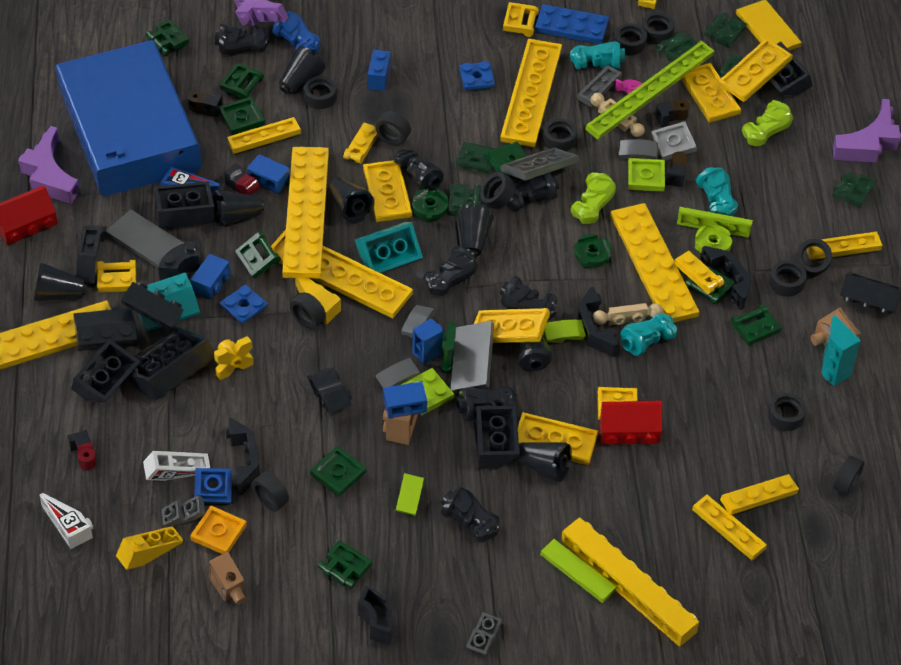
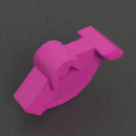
[614,79,643,94]

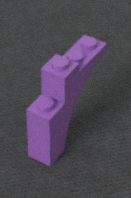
[234,0,288,26]
[833,99,901,162]
[18,126,80,204]

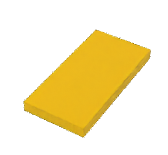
[736,0,802,51]
[718,38,793,102]
[681,63,741,123]
[363,160,412,222]
[474,308,550,343]
[518,412,599,466]

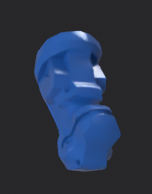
[272,11,321,54]

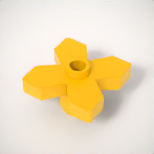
[214,336,253,380]

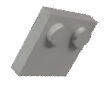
[651,121,697,161]

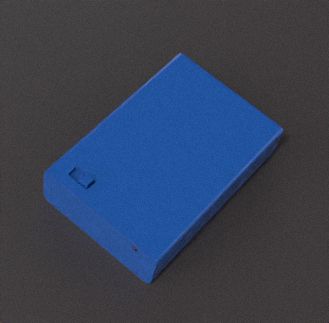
[55,40,202,196]

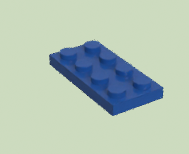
[535,4,609,44]

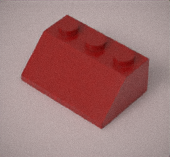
[0,185,58,245]
[599,401,662,445]

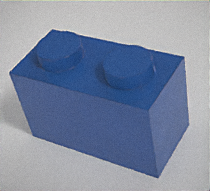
[368,50,391,91]
[247,155,290,194]
[191,254,231,299]
[412,318,444,365]
[383,381,427,419]

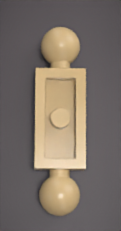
[590,93,645,137]
[593,303,663,326]

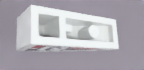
[143,451,210,481]
[40,493,93,549]

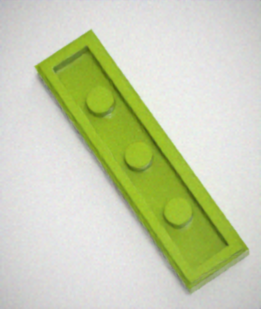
[677,207,753,238]
[540,539,617,603]

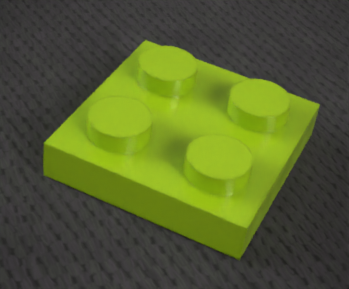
[628,158,665,192]
[400,368,454,416]

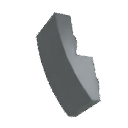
[619,139,659,159]
[401,305,434,338]
[375,358,421,388]
[161,495,205,527]
[466,612,503,656]

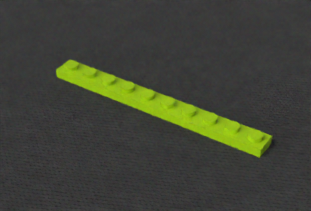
[585,41,714,140]

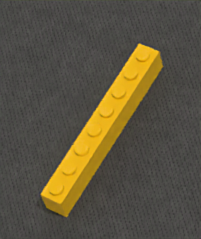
[561,517,699,647]

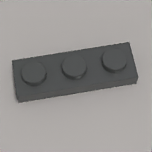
[577,65,622,107]

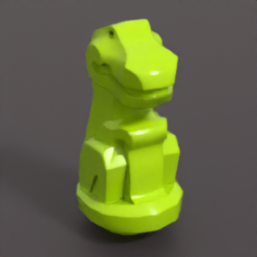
[742,100,793,146]
[571,172,616,224]

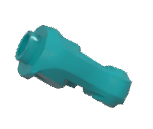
[570,41,625,70]
[696,167,738,216]
[620,313,677,356]

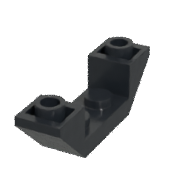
[76,225,107,285]
[700,246,752,310]
[577,287,619,357]
[225,418,260,495]

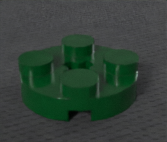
[412,188,449,223]
[574,234,612,269]

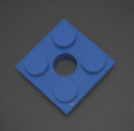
[459,61,495,91]
[220,285,268,324]
[194,468,232,504]

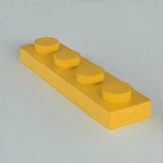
[227,117,301,154]
[806,232,883,260]
[720,474,799,515]
[692,495,767,560]

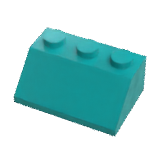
[355,222,423,273]
[138,273,200,332]
[821,315,861,386]

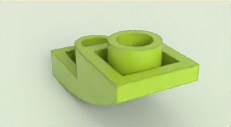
[543,320,586,343]
[395,473,424,516]

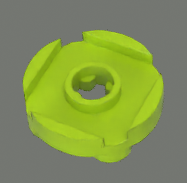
[695,225,732,253]

